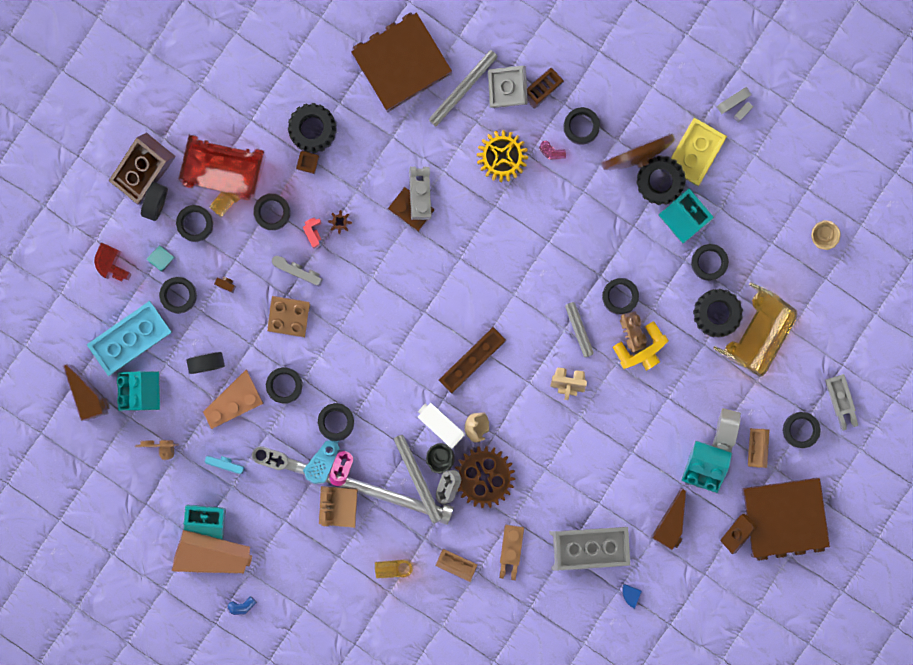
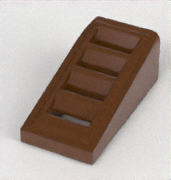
[527,67,564,109]

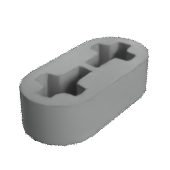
[716,87,752,114]
[436,470,461,504]

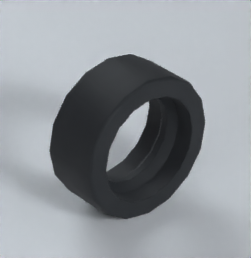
[563,107,600,145]
[141,182,168,221]
[253,193,290,230]
[176,205,213,242]
[691,244,729,281]
[159,277,197,314]
[602,278,639,315]
[186,352,225,374]
[265,367,303,404]
[318,403,354,441]
[783,412,821,448]

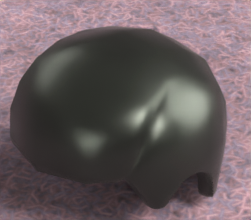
[426,443,455,473]

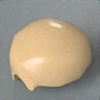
[811,220,841,250]
[465,412,489,443]

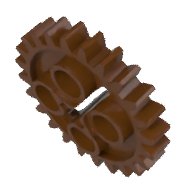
[455,446,516,508]

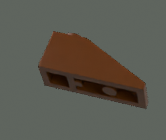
[651,488,686,550]

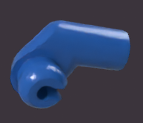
[227,596,257,615]

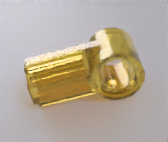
[209,178,246,218]
[375,559,414,579]

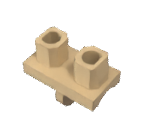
[550,367,587,400]

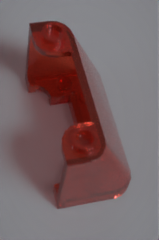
[178,135,266,200]

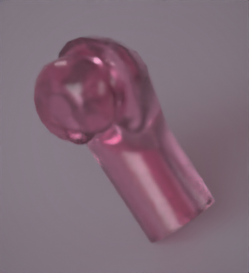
[539,140,566,160]

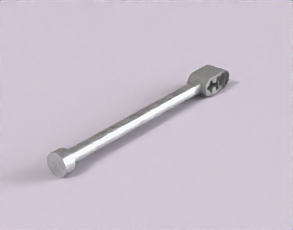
[252,446,454,525]

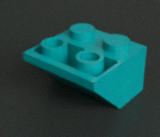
[658,189,714,244]
[117,371,160,411]
[681,441,732,493]
[184,505,226,540]

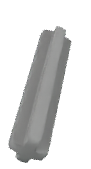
[565,302,594,357]

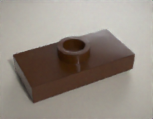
[720,513,757,554]

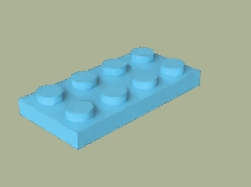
[87,301,172,376]

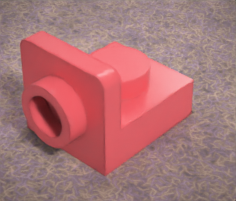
[303,217,322,249]

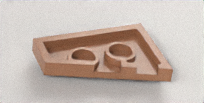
[203,369,263,429]

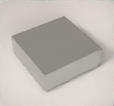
[734,102,753,122]

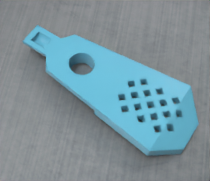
[303,440,339,484]

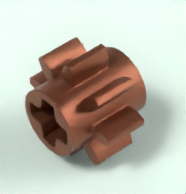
[328,210,352,235]

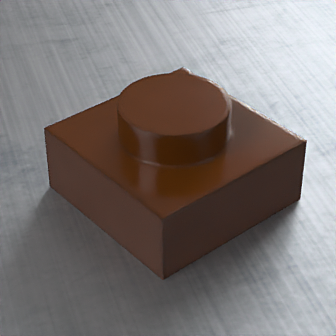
[296,151,320,175]
[214,276,236,293]

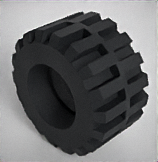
[288,103,337,153]
[636,155,686,205]
[693,289,743,337]

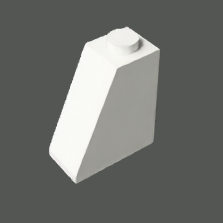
[418,403,465,448]

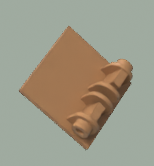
[267,296,310,337]
[620,311,647,352]
[135,440,178,460]
[319,486,358,528]

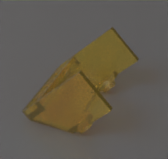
[713,282,797,377]

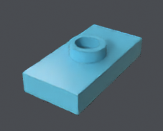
[205,456,245,474]

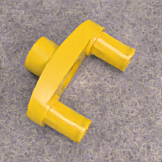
[612,321,669,371]

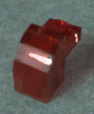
[94,242,132,281]

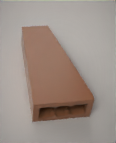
[172,530,252,573]

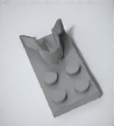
[549,527,630,571]

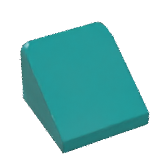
[146,245,175,272]

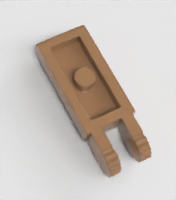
[499,525,524,580]

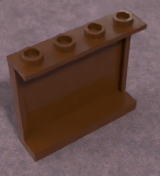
[351,12,452,113]
[741,478,830,561]

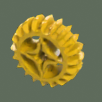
[476,130,528,182]

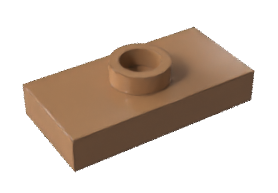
[748,428,770,468]
[435,549,477,582]

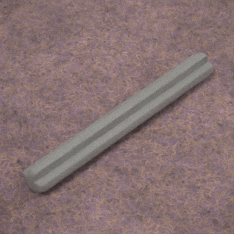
[429,50,497,126]
[394,435,442,523]

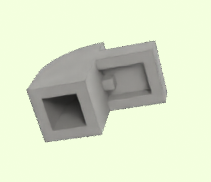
[712,408,741,452]

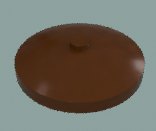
[601,133,675,170]

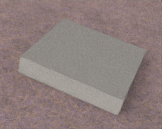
[488,66,528,108]

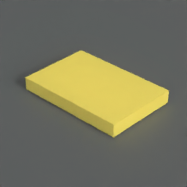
[671,118,727,186]

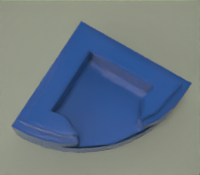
[622,583,642,609]

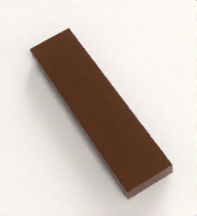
[439,327,506,394]

